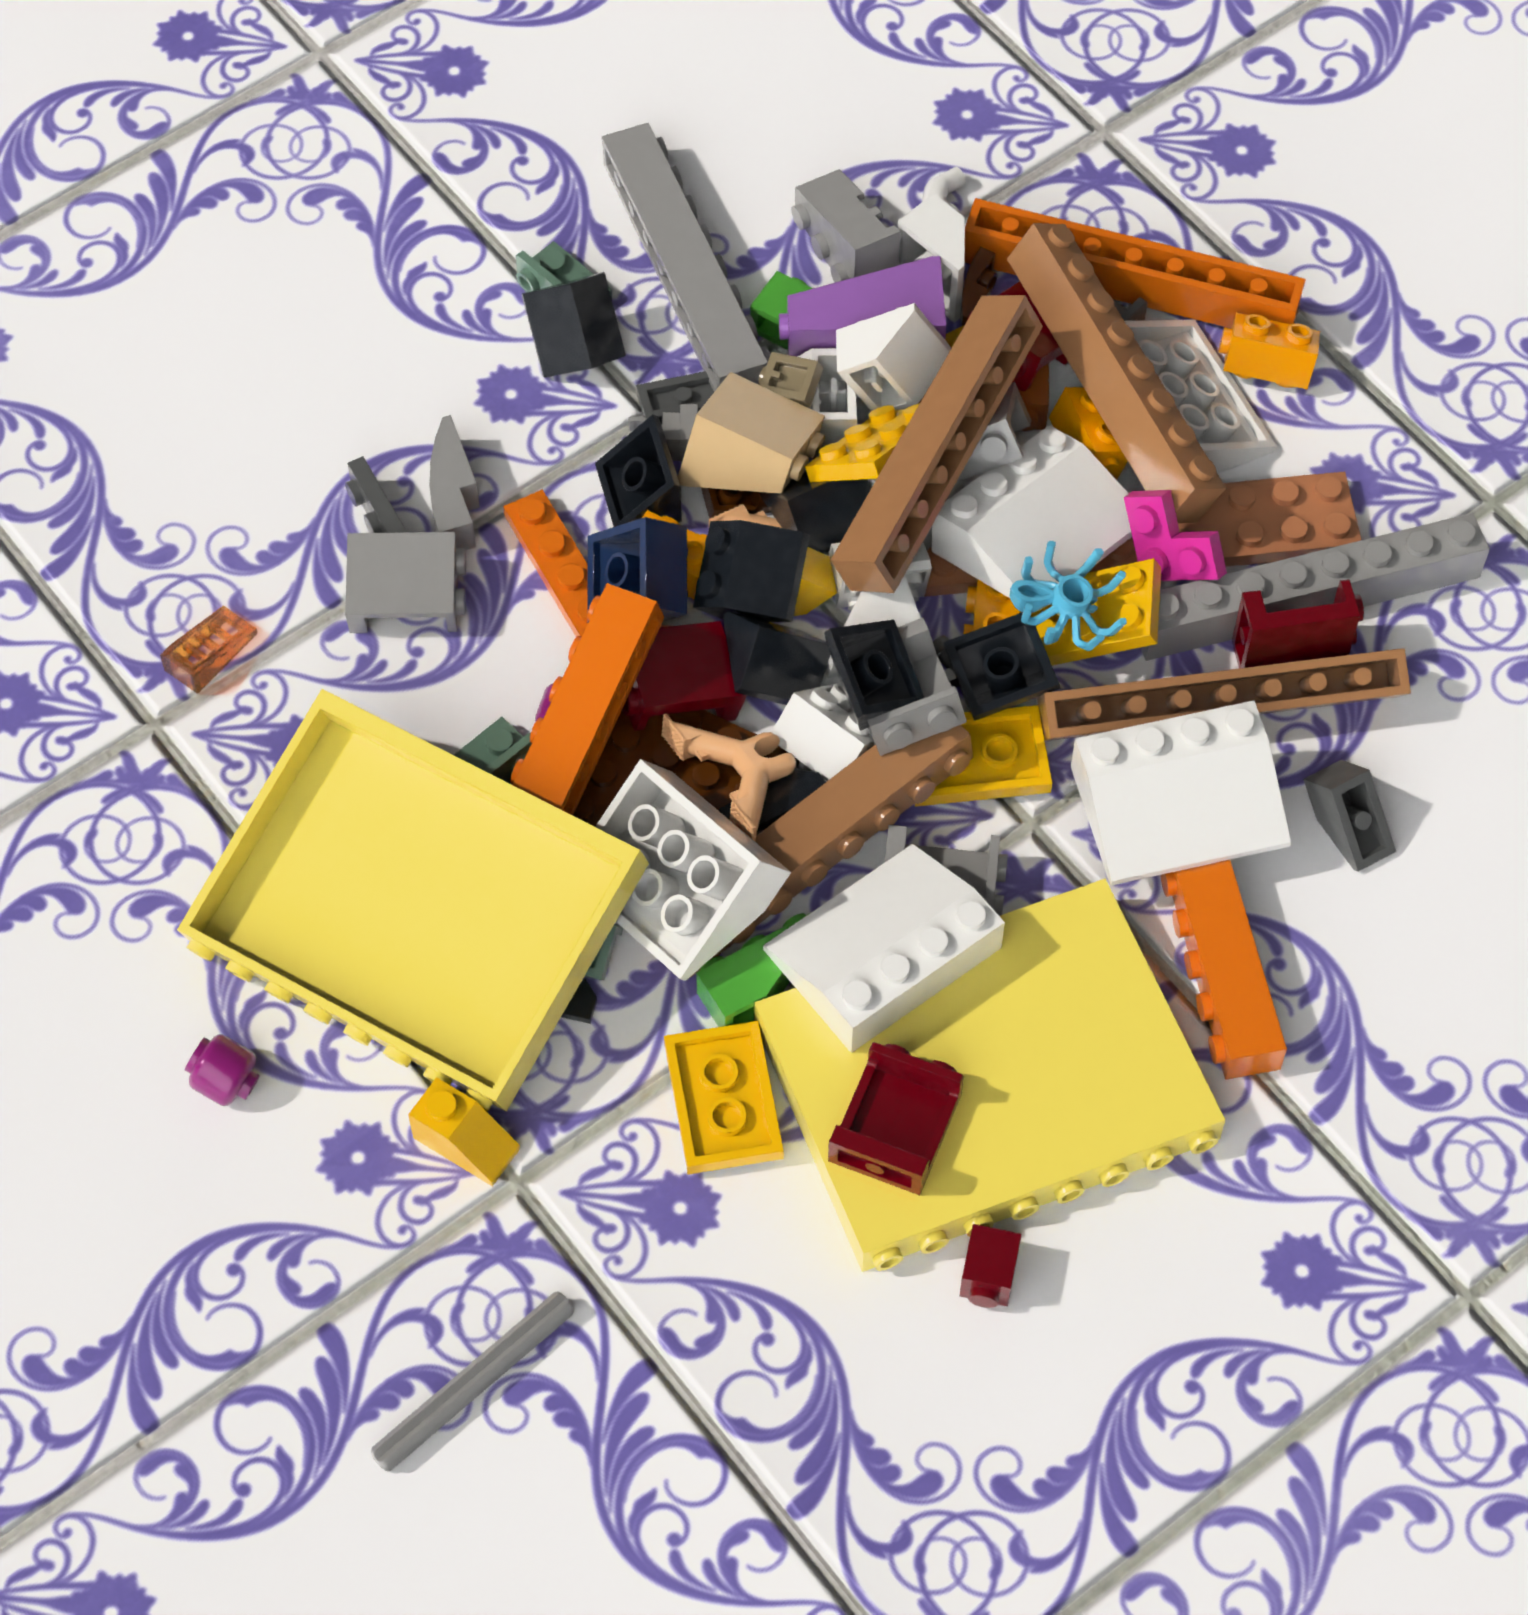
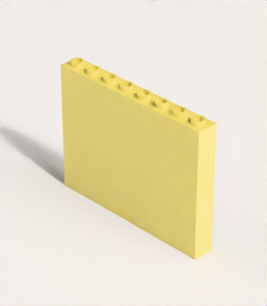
[177,689,649,1112]
[754,879,1226,1272]

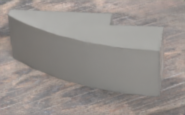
[429,415,480,550]

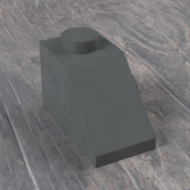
[1303,759,1396,872]

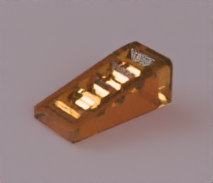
[160,606,258,694]

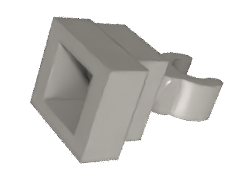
[628,404,698,462]

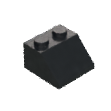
[693,520,810,622]

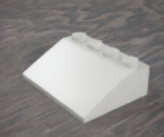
[1124,320,1277,473]
[932,425,1132,598]
[1071,700,1291,886]
[595,759,791,981]
[763,844,1005,1053]

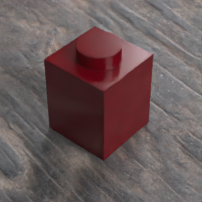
[959,1224,1022,1308]

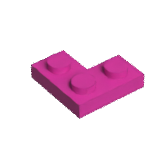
[1124,490,1227,581]

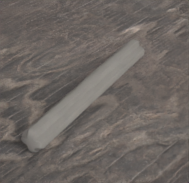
[371,1291,574,1472]

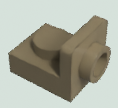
[758,352,824,408]

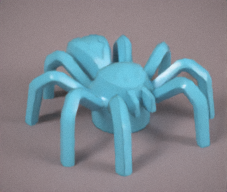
[1009,541,1127,651]

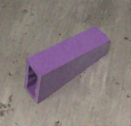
[779,256,946,357]

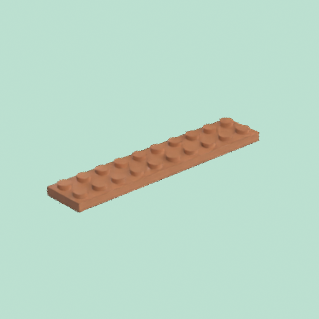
[924,471,1362,597]

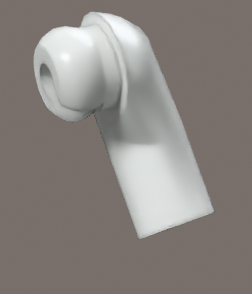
[922,167,966,203]

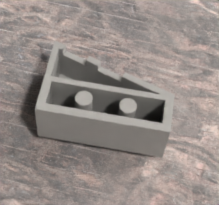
[791,169,901,283]

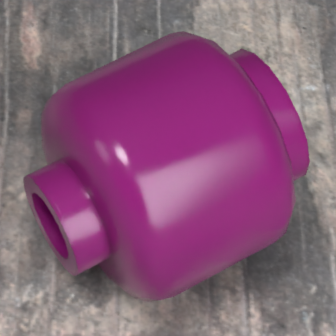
[184,1034,260,1106]

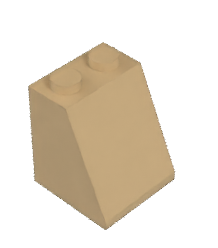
[678,372,825,494]

